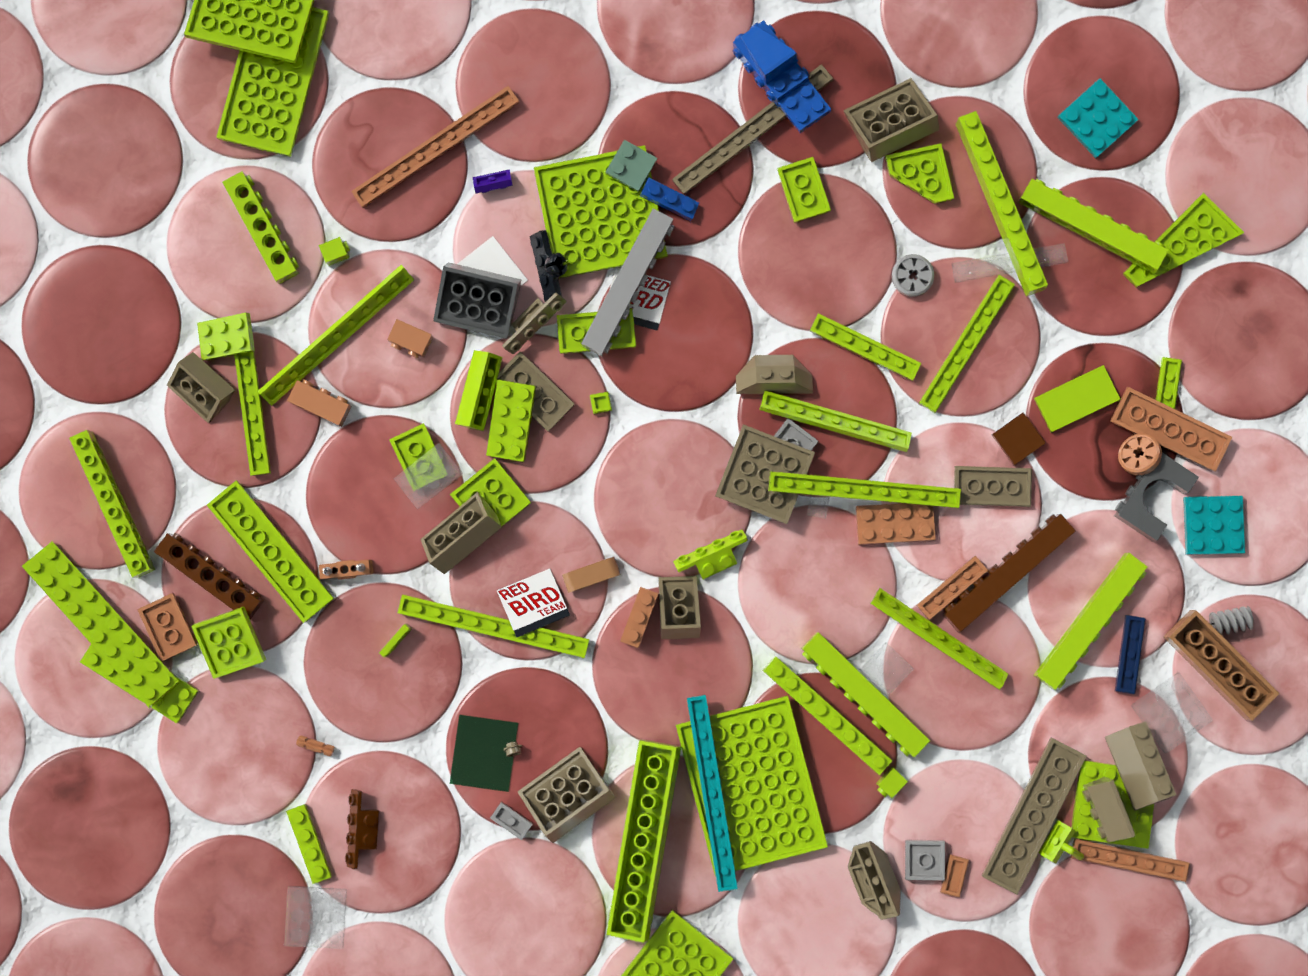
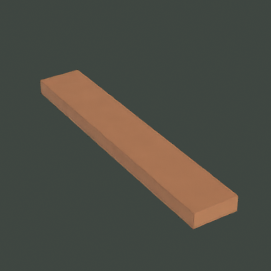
[1071,838,1190,882]

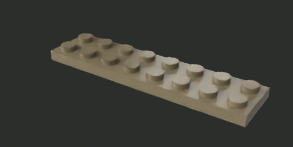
[981,737,1086,894]

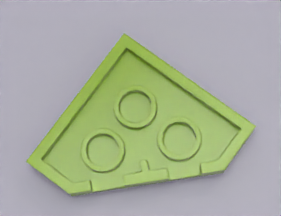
[885,143,954,204]

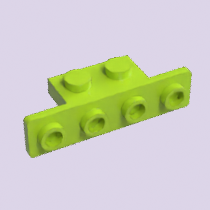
[673,530,748,579]

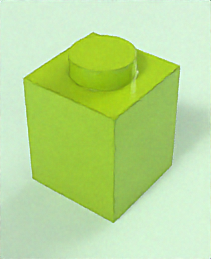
[319,237,351,266]
[876,767,908,798]

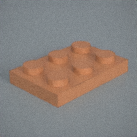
[137,593,198,662]

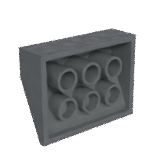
[433,262,522,339]

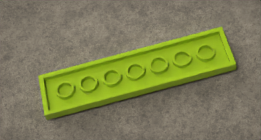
[207,480,334,623]

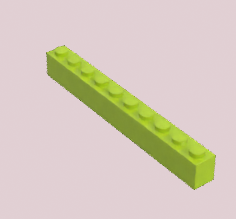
[956,111,1048,297]

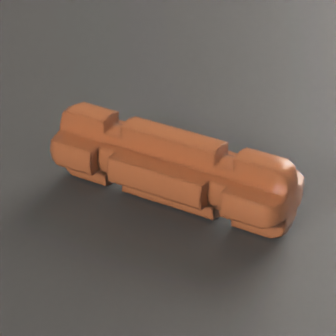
[296,736,334,756]

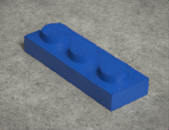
[640,178,699,221]

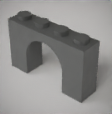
[1114,453,1199,542]

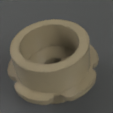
[504,742,522,757]

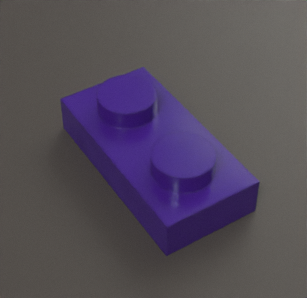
[472,169,513,194]

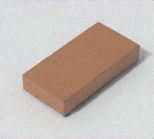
[940,854,969,898]

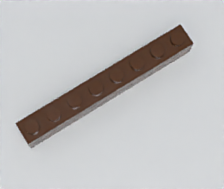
[942,514,1076,632]

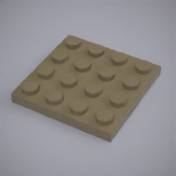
[715,424,815,524]

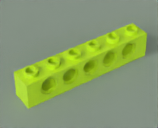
[222,171,299,284]

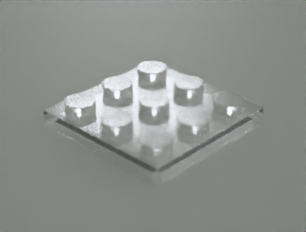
[1131,672,1213,754]
[284,886,347,949]

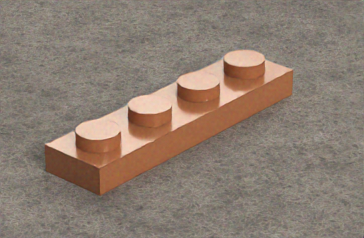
[916,556,988,620]

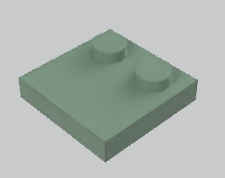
[605,139,657,192]

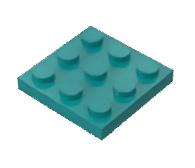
[1057,78,1139,159]
[1183,496,1245,555]

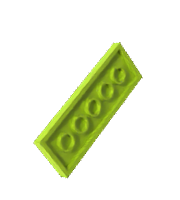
[80,644,199,724]

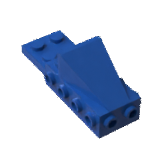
[732,20,831,133]

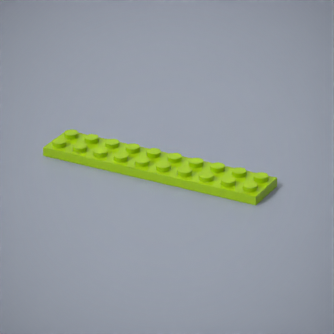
[22,541,180,708]

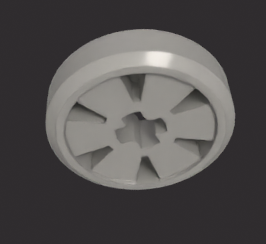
[891,254,934,297]

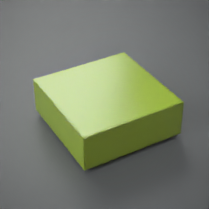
[590,392,612,414]

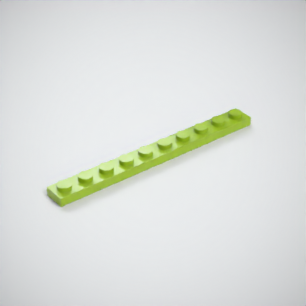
[258,265,414,406]
[768,471,961,508]
[398,594,589,658]

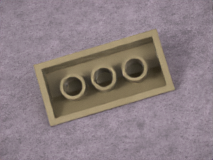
[420,492,502,574]
[1105,721,1176,811]

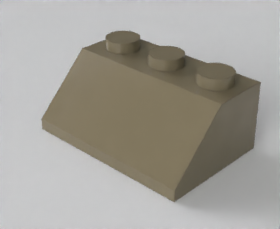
[167,352,235,423]
[1082,777,1135,842]

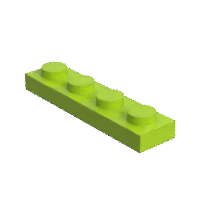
[286,804,332,884]

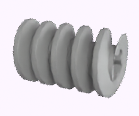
[1209,606,1254,635]

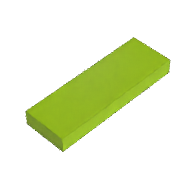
[1156,357,1182,409]

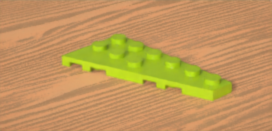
[1123,193,1245,287]

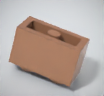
[387,319,433,358]

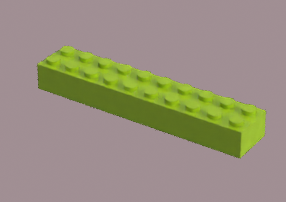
[606,740,681,943]

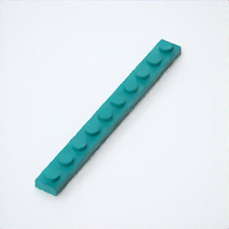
[687,695,738,892]

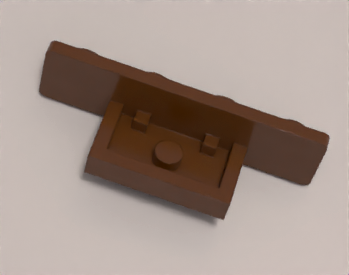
[345,789,379,869]

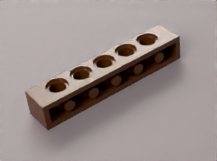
[154,533,264,620]

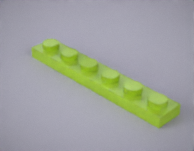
[810,313,921,381]

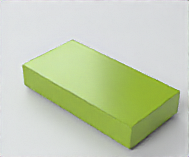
[379,624,412,657]

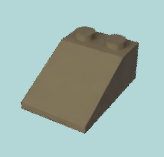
[658,576,701,639]

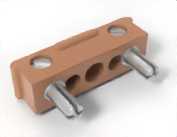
[319,560,373,580]

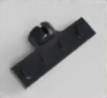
[529,230,568,302]

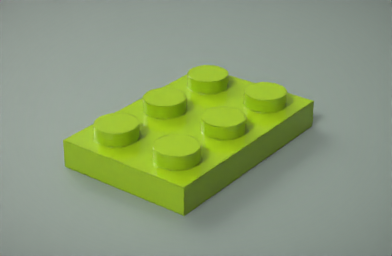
[777,157,831,223]
[197,313,255,361]
[389,423,449,492]

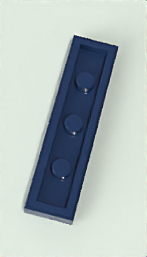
[1114,615,1146,694]

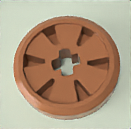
[1118,434,1162,475]

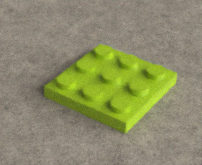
[450,458,531,526]
[191,607,266,679]

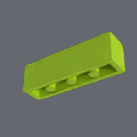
[455,350,503,431]

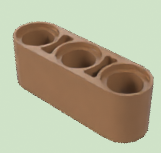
[562,557,621,593]

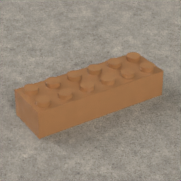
[1163,610,1280,721]

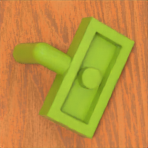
[1038,820,1084,864]

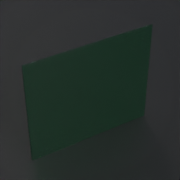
[449,715,518,792]

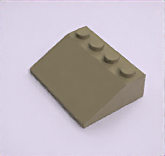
[844,78,939,162]
[518,747,616,843]

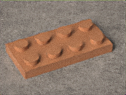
[856,503,935,544]

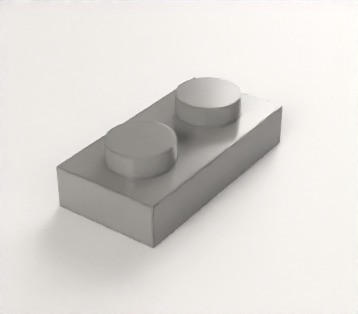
[490,801,533,840]

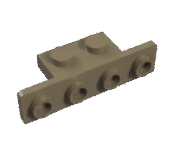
[502,293,566,354]

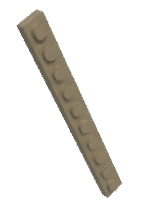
[672,64,833,195]

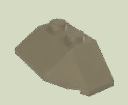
[736,355,813,394]
[848,841,901,920]

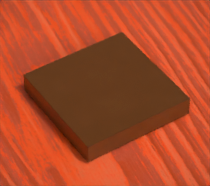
[991,412,1045,466]

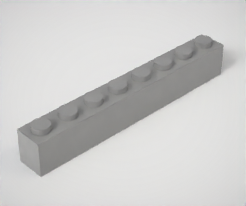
[581,209,675,356]

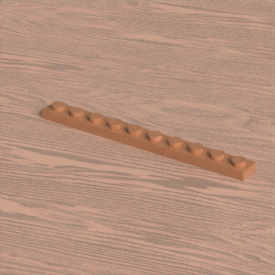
[351,86,519,208]

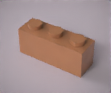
[287,380,352,427]
[620,587,658,648]

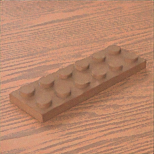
[1110,387,1232,471]

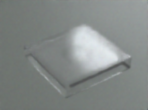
[859,642,914,697]

